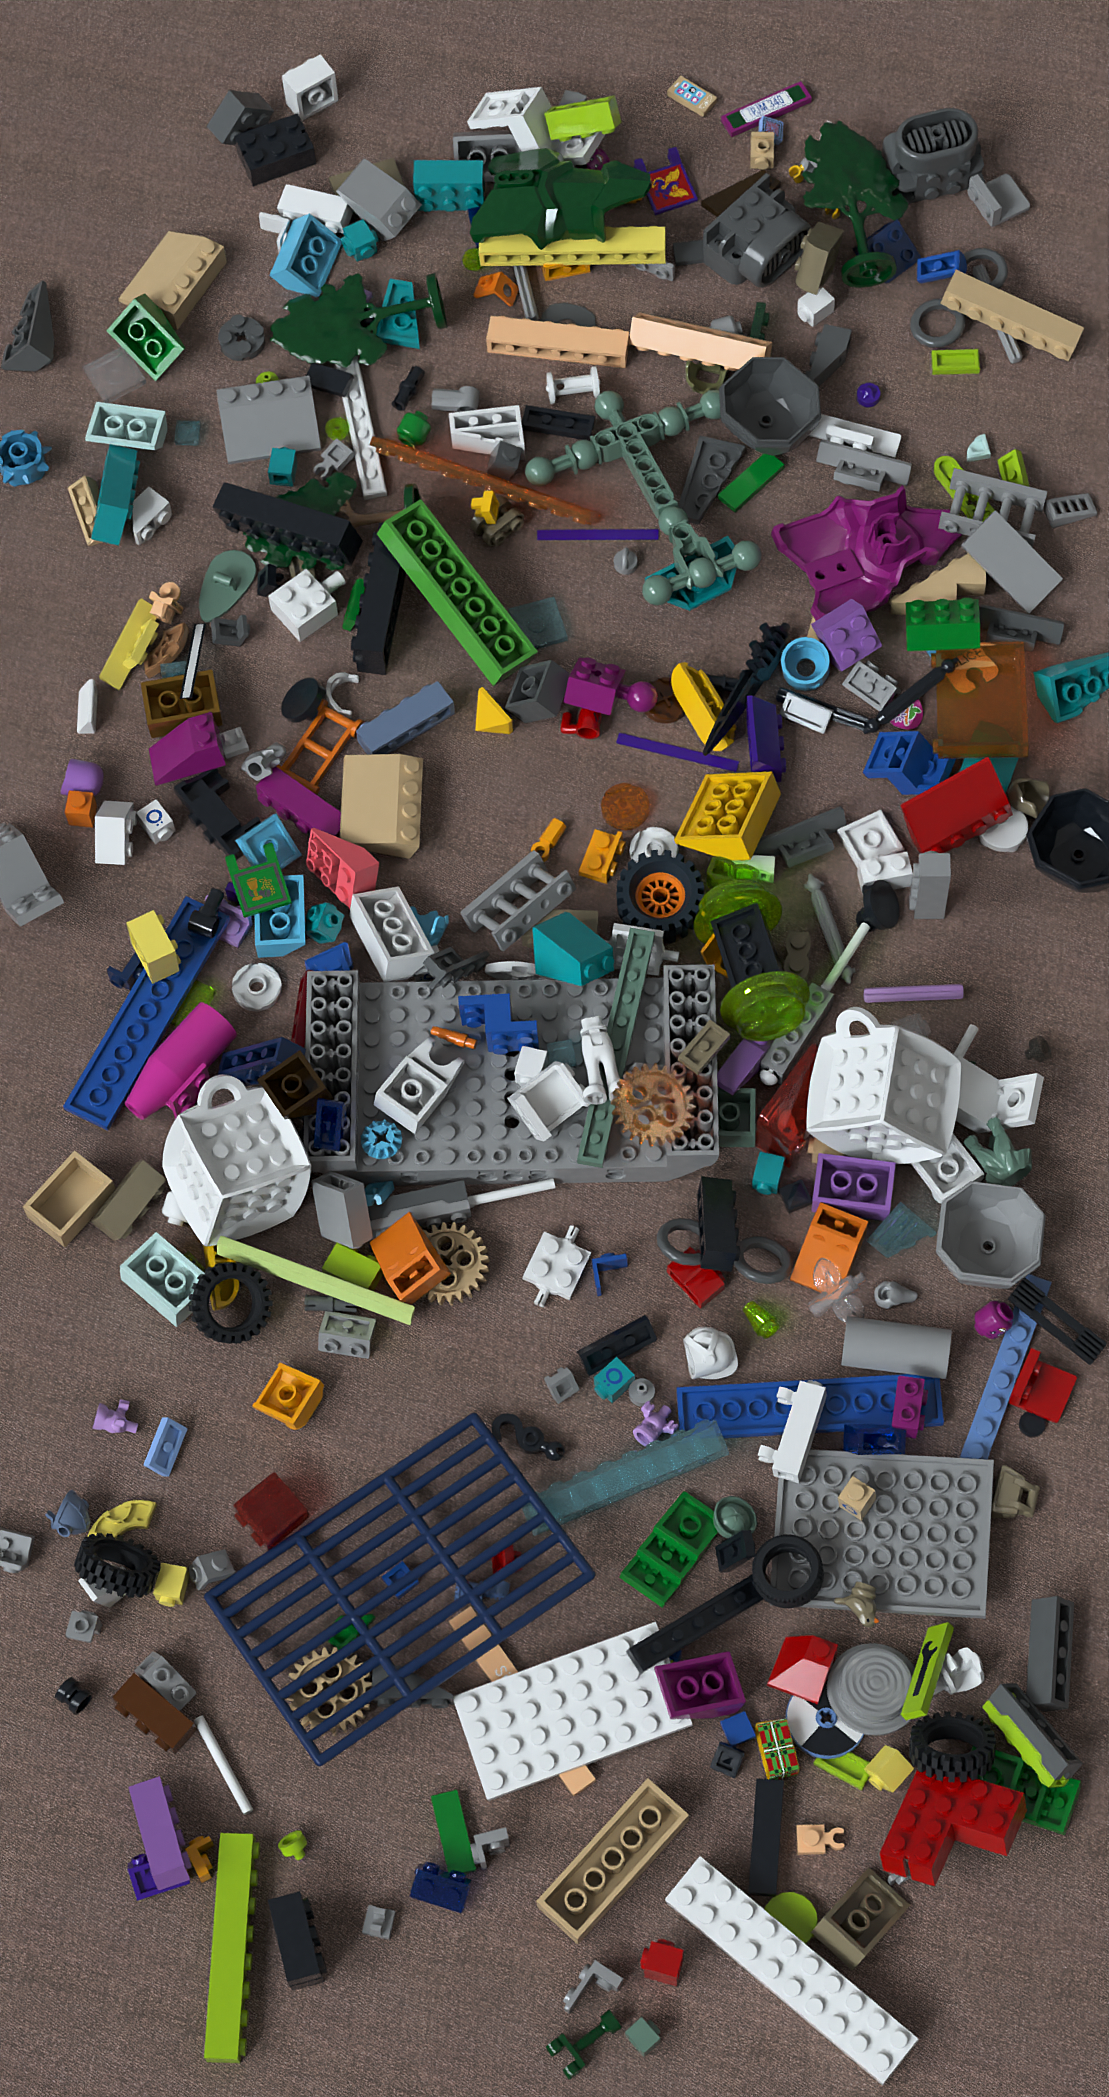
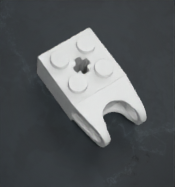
[373,1037,464,1134]

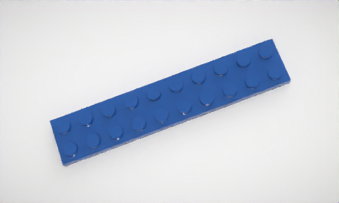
[63,896,230,1131]
[677,1374,944,1441]

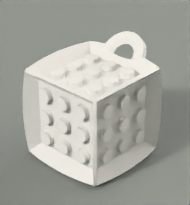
[806,1007,961,1164]
[163,1074,311,1247]

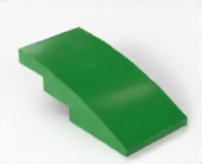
[619,1491,719,1608]
[971,1746,1082,1835]

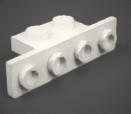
[808,414,901,458]

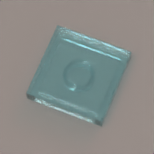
[508,597,568,649]

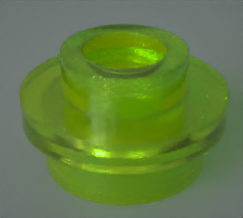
[462,248,483,271]
[325,417,349,440]

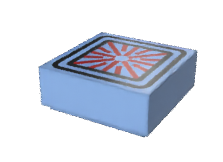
[759,116,783,145]

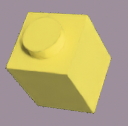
[153,1563,190,1607]
[864,1745,914,1793]

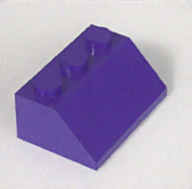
[746,695,786,782]

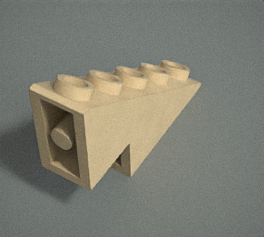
[889,553,986,615]

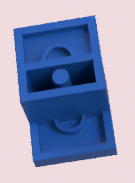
[863,731,958,795]
[458,993,539,1055]

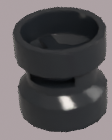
[55,1677,93,1715]

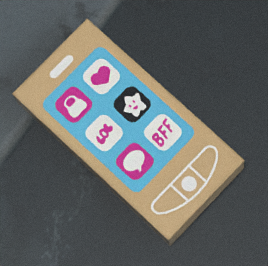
[667,76,717,117]

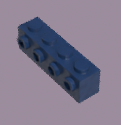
[217,1037,306,1087]

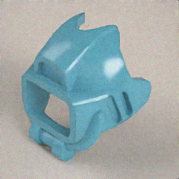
[410,906,449,946]

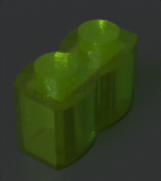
[706,857,760,900]

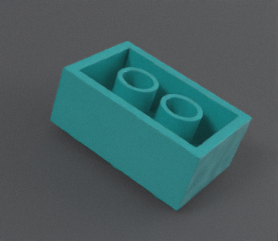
[413,160,485,212]

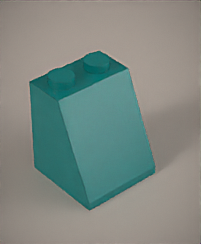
[532,912,614,986]

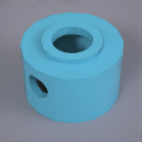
[781,637,830,691]

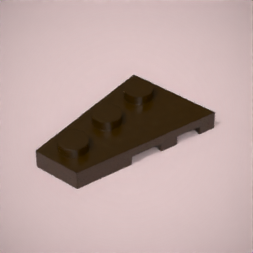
[701,170,781,217]

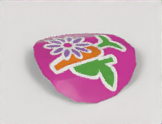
[890,700,923,730]

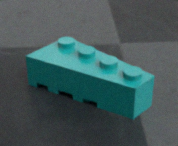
[91,444,140,546]

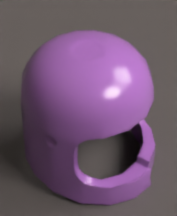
[61,758,103,796]

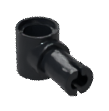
[188,888,224,938]

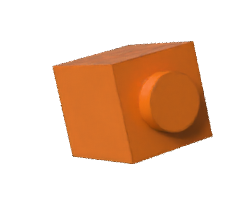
[65,790,97,828]

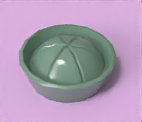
[713,1496,757,1539]

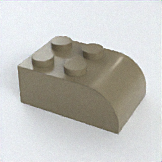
[795,222,845,295]

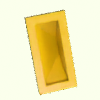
[475,686,513,734]

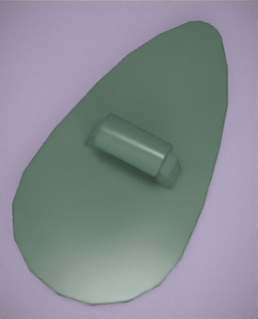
[199,550,256,623]

